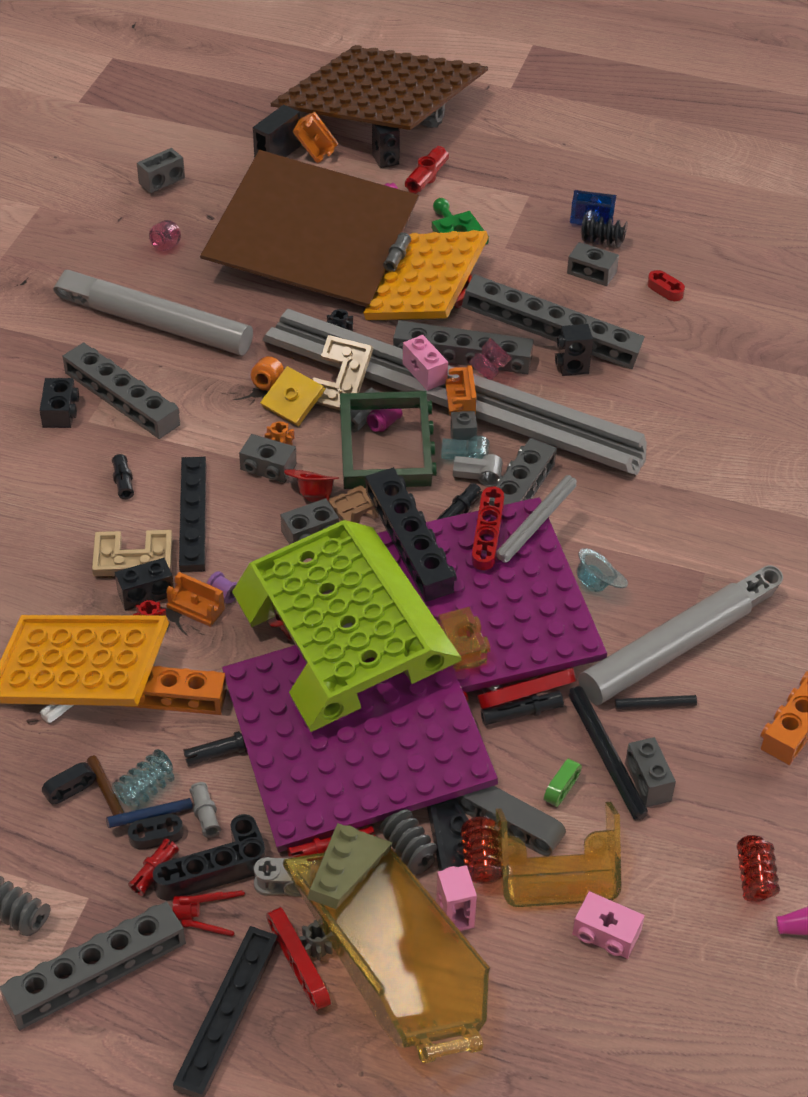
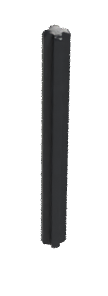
[569,686,648,821]

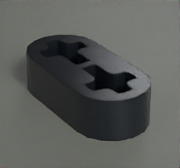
[42,762,96,804]
[128,814,183,850]

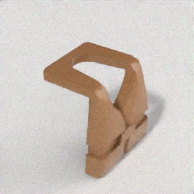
[329,486,379,524]

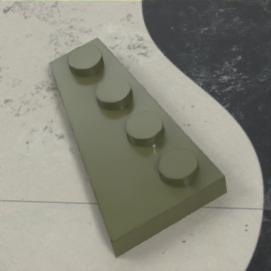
[307,823,393,909]

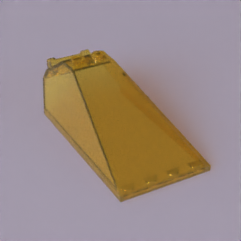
[283,848,490,1064]

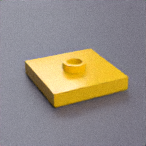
[260,366,326,427]

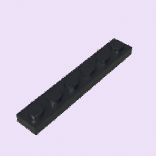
[179,456,206,572]
[173,926,278,1097]

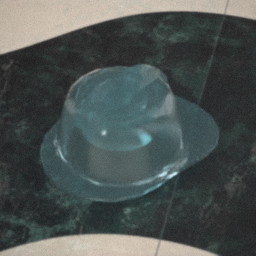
[576,548,628,592]

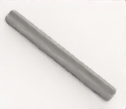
[496,475,577,563]

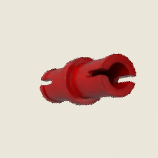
[128,839,179,896]

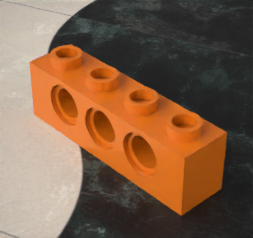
[125,666,227,715]
[760,671,808,766]

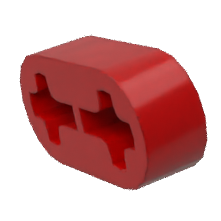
[647,270,685,302]

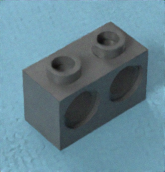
[137,148,185,193]
[280,498,339,545]
[625,737,676,807]

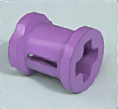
[207,571,237,604]

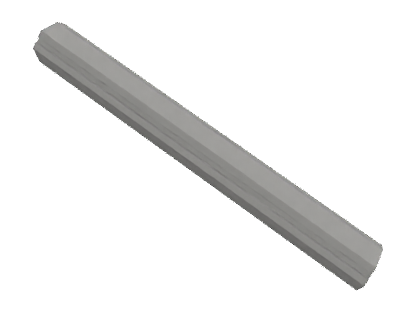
[262,309,647,475]

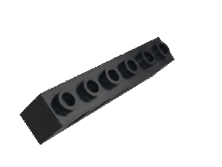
[365,467,457,602]

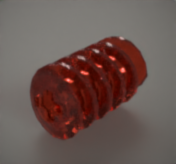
[461,817,503,884]
[736,835,780,902]

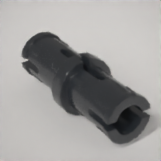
[112,454,134,500]

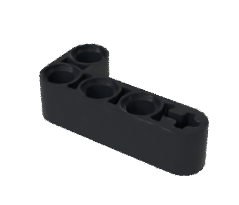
[153,814,266,901]

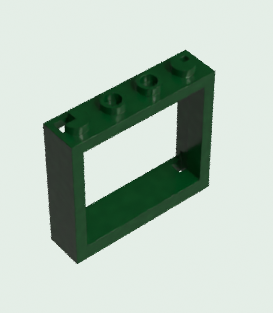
[340,391,437,489]

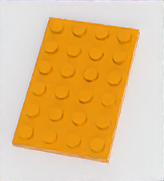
[363,230,488,320]
[0,615,169,706]

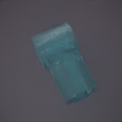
[441,436,490,460]

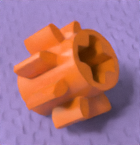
[265,421,295,446]

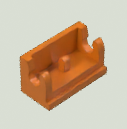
[293,112,339,163]
[445,365,477,416]
[166,572,225,627]

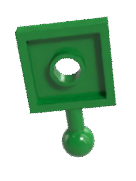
[431,198,489,244]

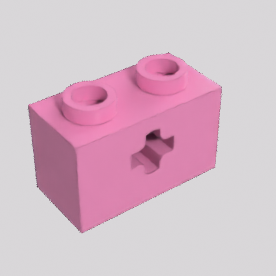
[403,335,448,391]
[436,865,477,934]
[572,891,645,959]

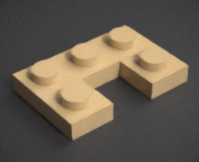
[313,335,373,410]
[92,530,172,577]

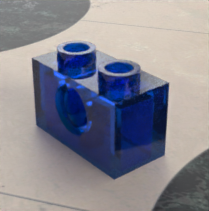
[570,190,617,225]

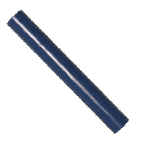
[106,798,193,828]

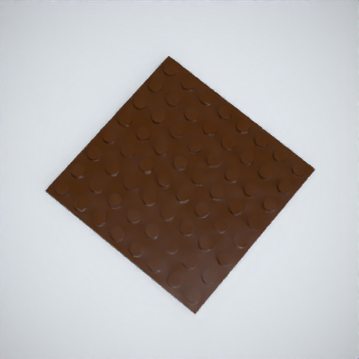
[270,45,488,130]
[200,150,419,307]

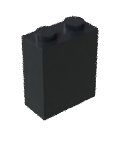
[253,105,301,158]

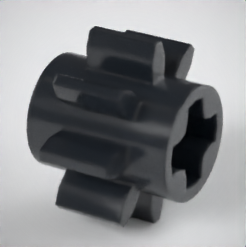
[327,309,353,331]

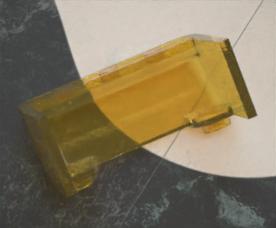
[496,802,622,907]

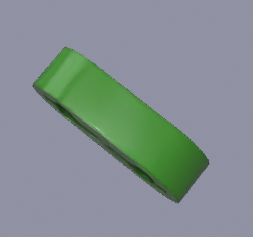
[544,758,582,807]

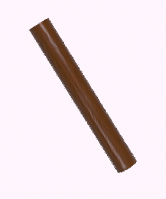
[87,755,125,826]

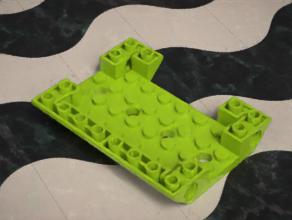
[232,520,462,732]

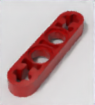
[472,486,504,570]
[477,668,577,709]
[266,907,331,1011]

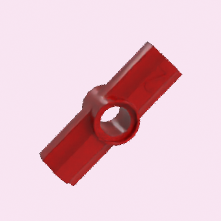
[405,146,449,194]

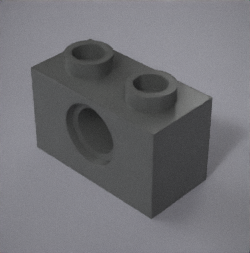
[567,242,619,286]
[239,434,297,483]

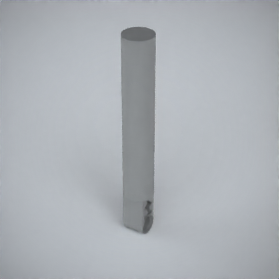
[53,270,253,356]
[578,565,783,705]

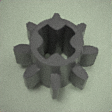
[299,920,336,960]

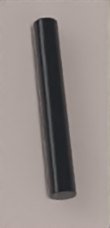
[615,695,697,710]

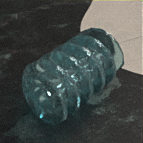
[112,749,175,809]

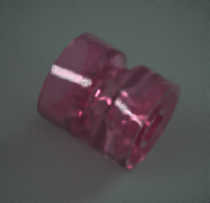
[469,338,512,380]

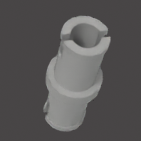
[189,782,221,838]

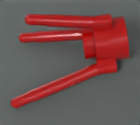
[172,890,245,937]

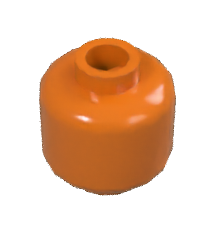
[250,356,284,391]

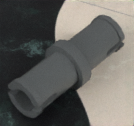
[383,232,411,272]

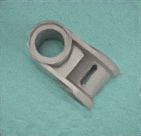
[254,857,310,897]

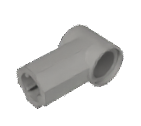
[453,454,503,487]

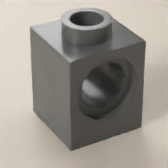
[450,411,477,449]

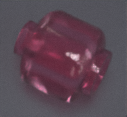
[149,220,181,251]

